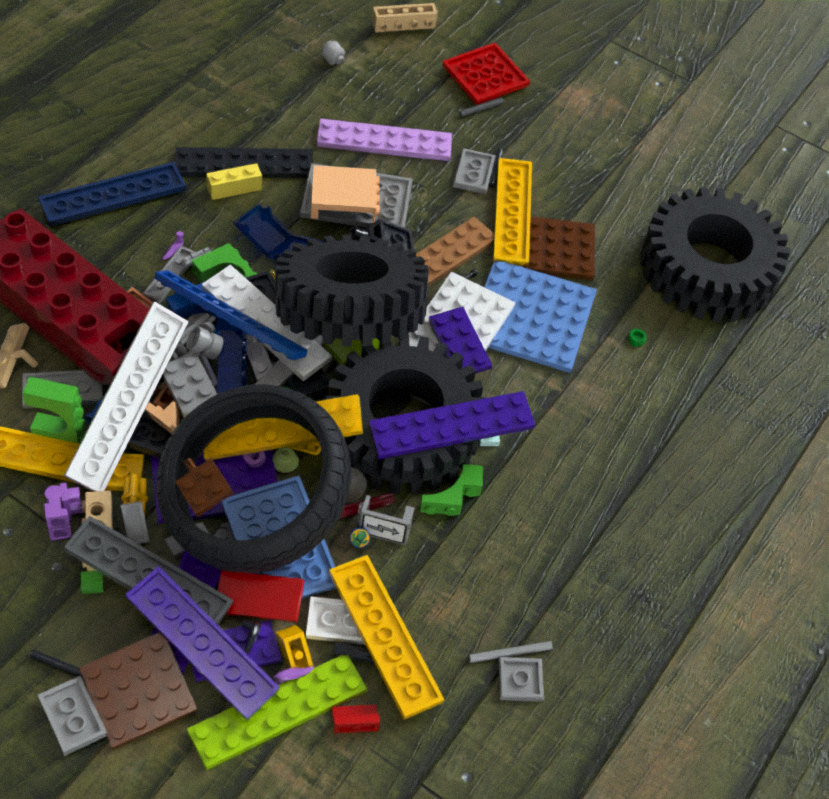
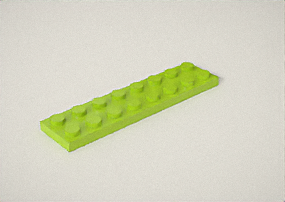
[187,655,367,771]

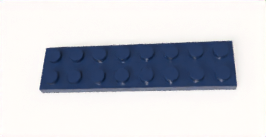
[38,162,186,226]

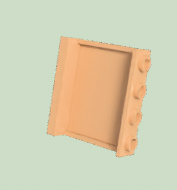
[311,165,380,223]

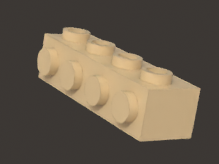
[372,3,438,32]

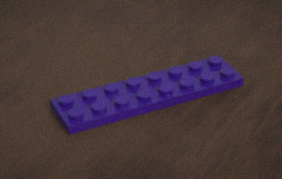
[369,391,535,459]
[125,566,280,720]

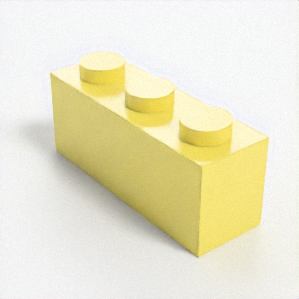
[206,163,262,200]

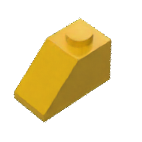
[276,624,314,668]

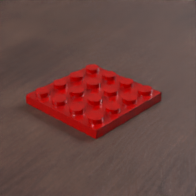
[442,43,530,105]

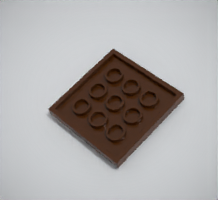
[524,216,595,280]
[79,632,198,750]

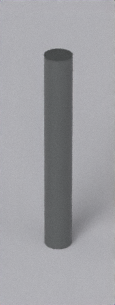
[459,98,504,117]

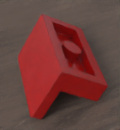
[332,705,380,733]

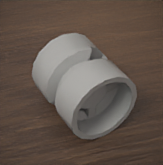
[186,326,224,360]

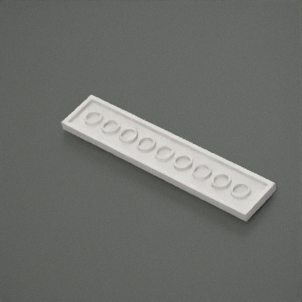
[64,302,188,492]

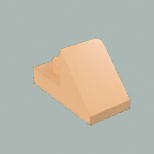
[145,401,181,434]

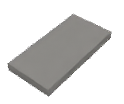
[22,370,103,409]

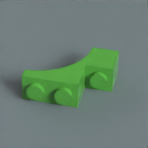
[420,464,483,516]

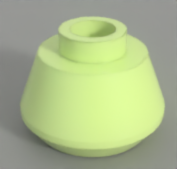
[273,447,299,473]

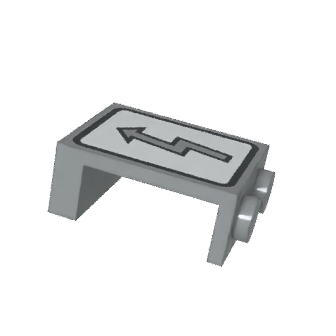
[356,495,414,546]

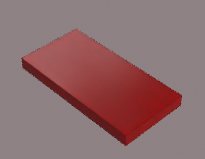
[217,570,305,623]

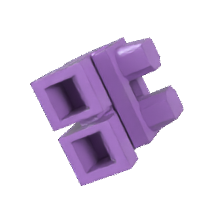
[44,483,82,540]

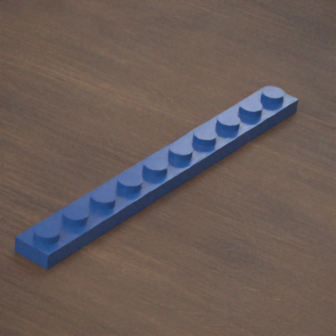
[154,270,308,360]

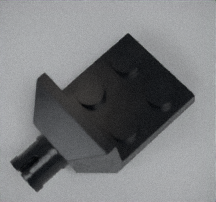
[349,218,415,251]

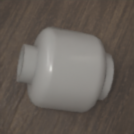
[322,41,345,65]

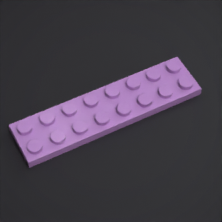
[317,119,452,161]

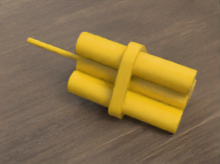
[121,474,148,516]

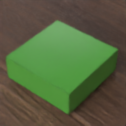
[81,571,103,594]

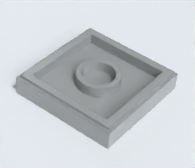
[498,657,544,702]

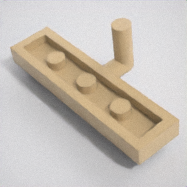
[0,323,38,389]

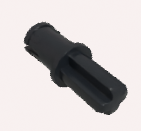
[332,642,374,665]

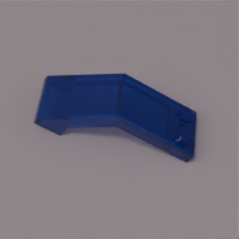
[233,204,323,260]

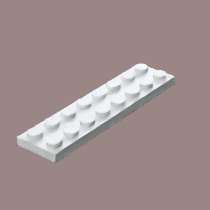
[202,265,332,381]

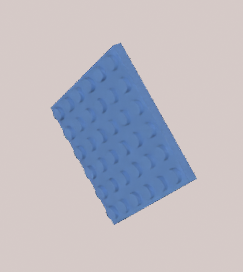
[484,261,597,373]

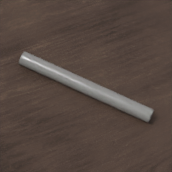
[468,641,553,663]

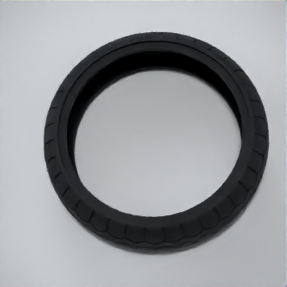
[157,384,351,573]

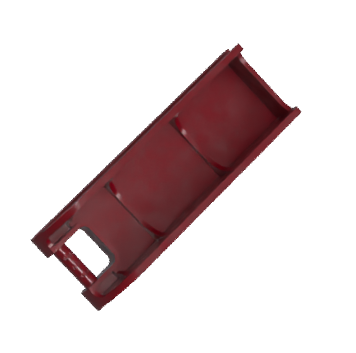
[0,208,149,385]

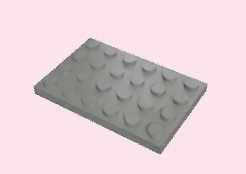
[300,163,413,228]

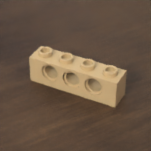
[82,491,113,571]

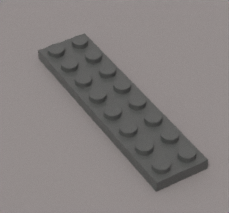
[64,516,233,625]

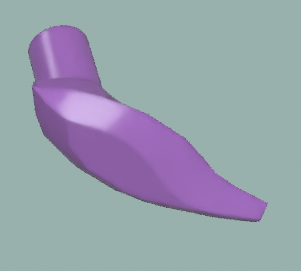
[161,231,184,260]
[274,666,314,685]

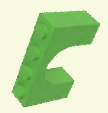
[192,243,257,283]
[23,377,86,444]

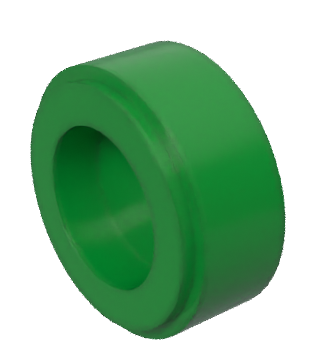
[628,329,647,347]

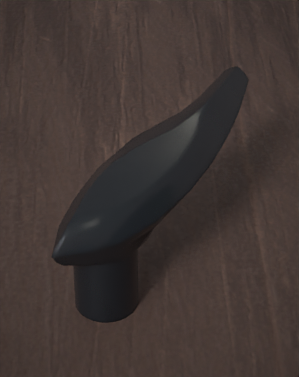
[242,619,261,655]

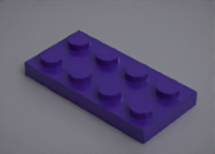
[428,306,492,374]
[190,620,282,682]

